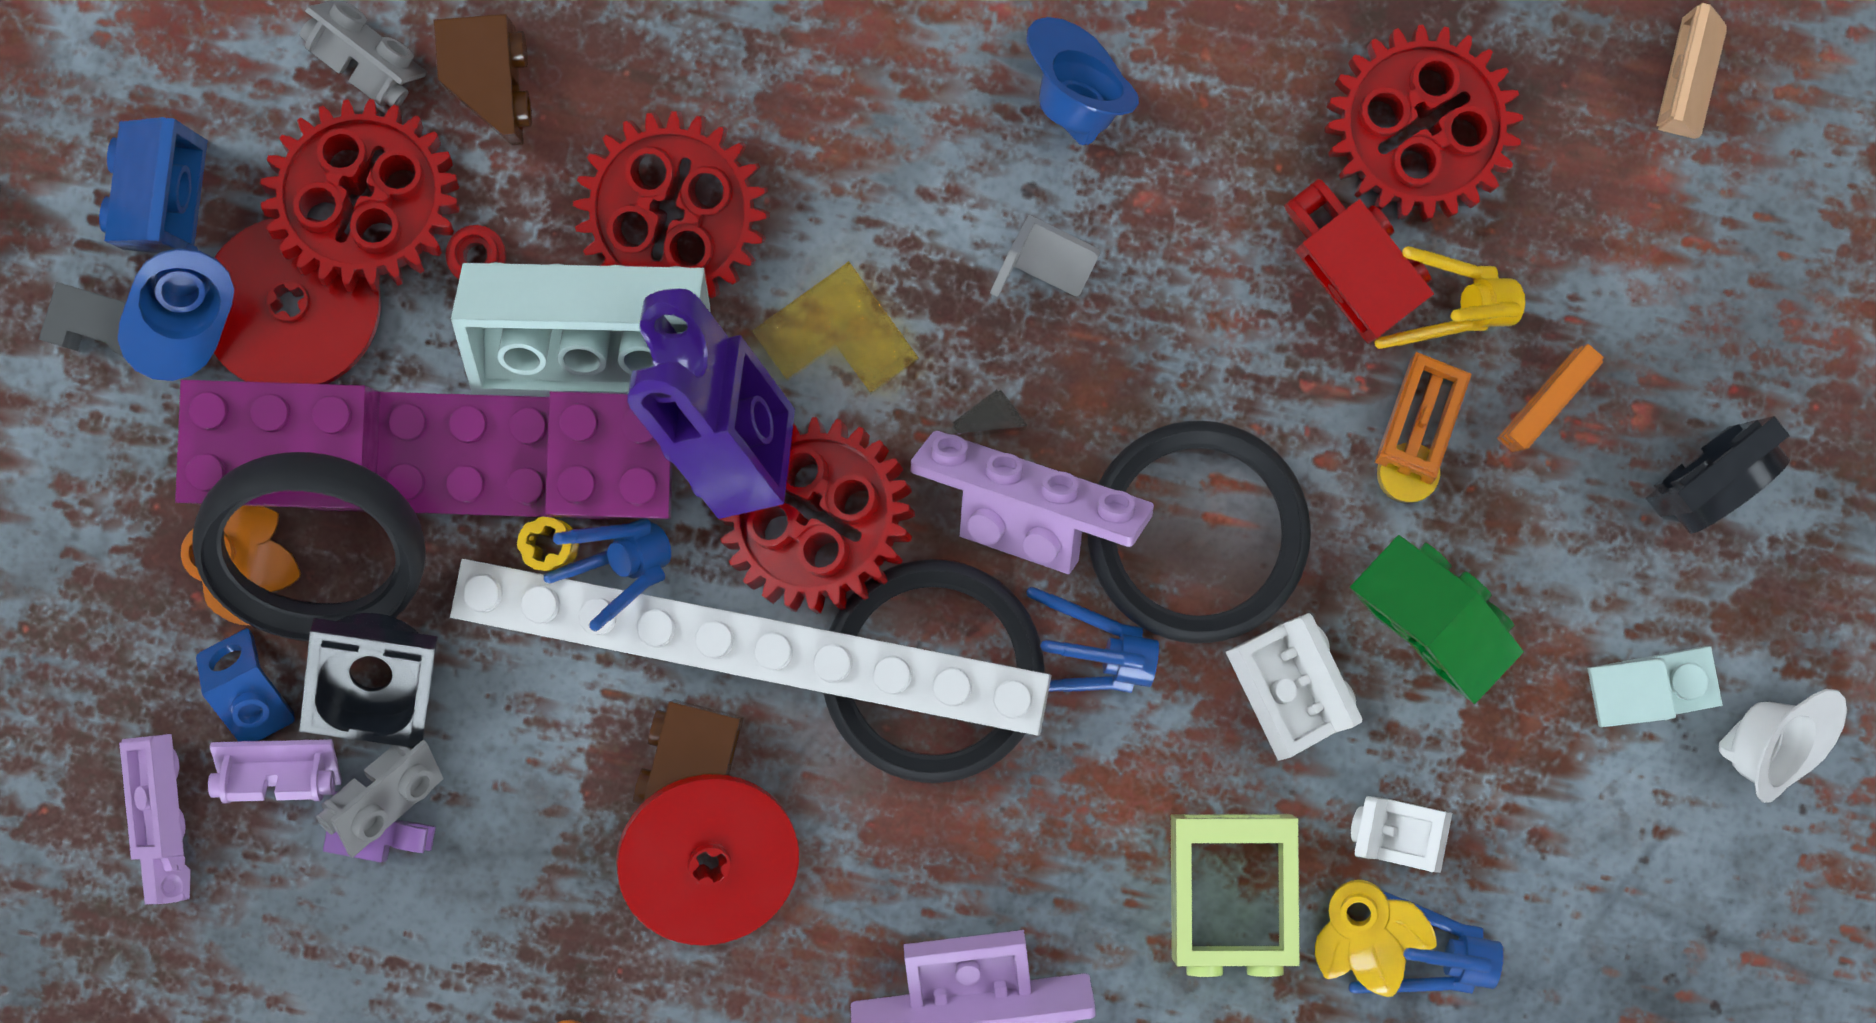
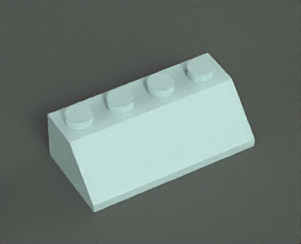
[451,262,710,397]

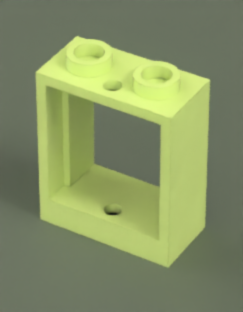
[1171,814,1299,977]

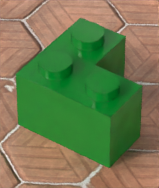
[1350,535,1524,705]

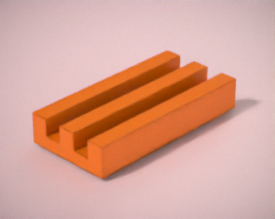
[1496,344,1604,452]
[1375,352,1472,485]

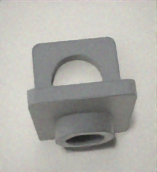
[990,215,1100,297]

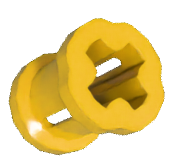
[517,516,580,571]

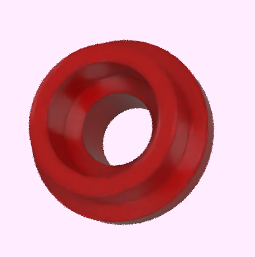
[445,225,507,279]

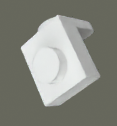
[1351,796,1452,872]

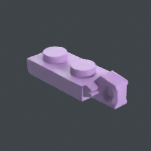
[119,734,191,904]

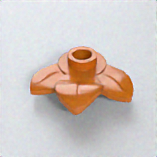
[181,506,301,625]

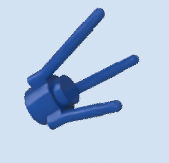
[543,518,672,631]
[1026,587,1159,693]
[1348,892,1503,994]

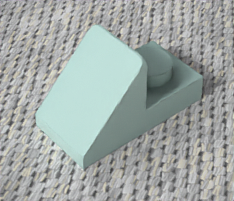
[1587,646,1723,727]

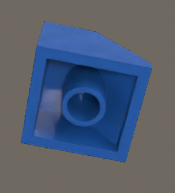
[99,117,208,253]

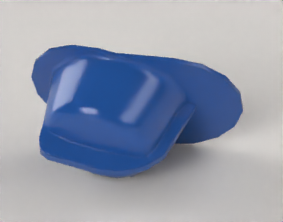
[1026,17,1139,145]
[117,244,234,381]

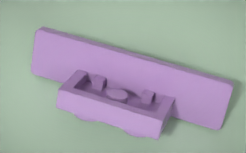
[910,431,1154,574]
[851,930,1096,1023]

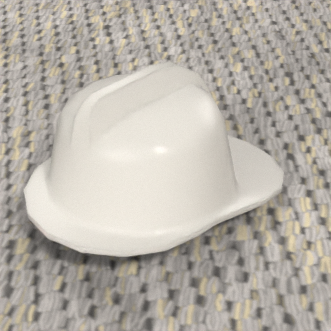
[1719,689,1847,803]

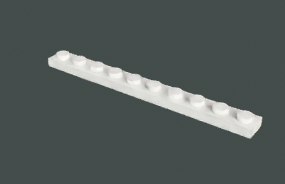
[450,559,1052,736]

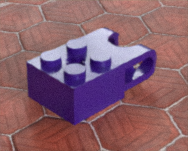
[627,288,795,519]

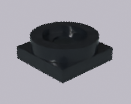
[1646,416,1790,534]
[299,613,438,748]

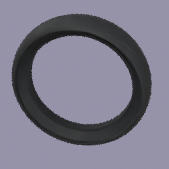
[1088,421,1311,643]
[193,452,426,641]
[824,559,1045,783]

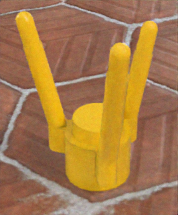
[1374,246,1525,349]

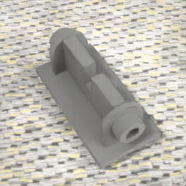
[299,0,428,107]
[316,740,443,858]

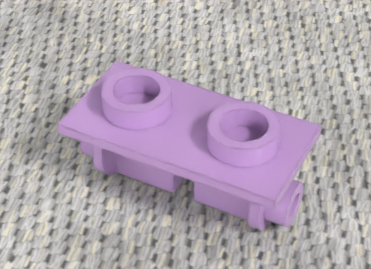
[208,739,342,803]

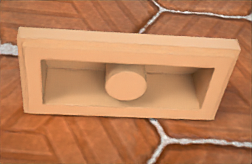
[1656,3,1727,139]

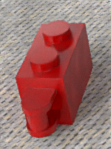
[1284,179,1434,344]

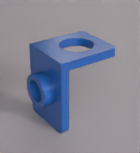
[196,628,295,742]

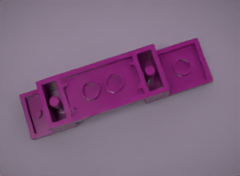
[175,380,673,520]

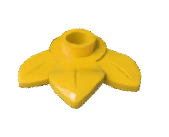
[1315,880,1437,997]

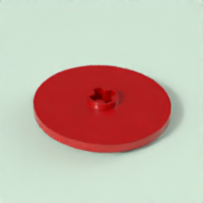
[214,217,381,384]
[616,774,799,946]

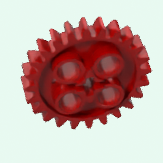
[1324,25,1523,222]
[260,99,460,293]
[573,111,770,298]
[719,417,915,614]

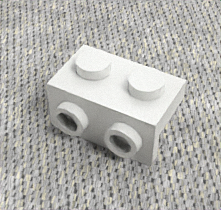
[1226,613,1362,761]

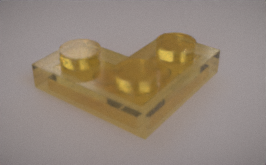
[752,261,919,394]

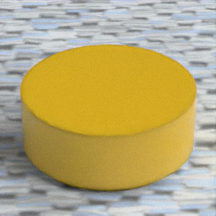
[1377,443,1440,503]

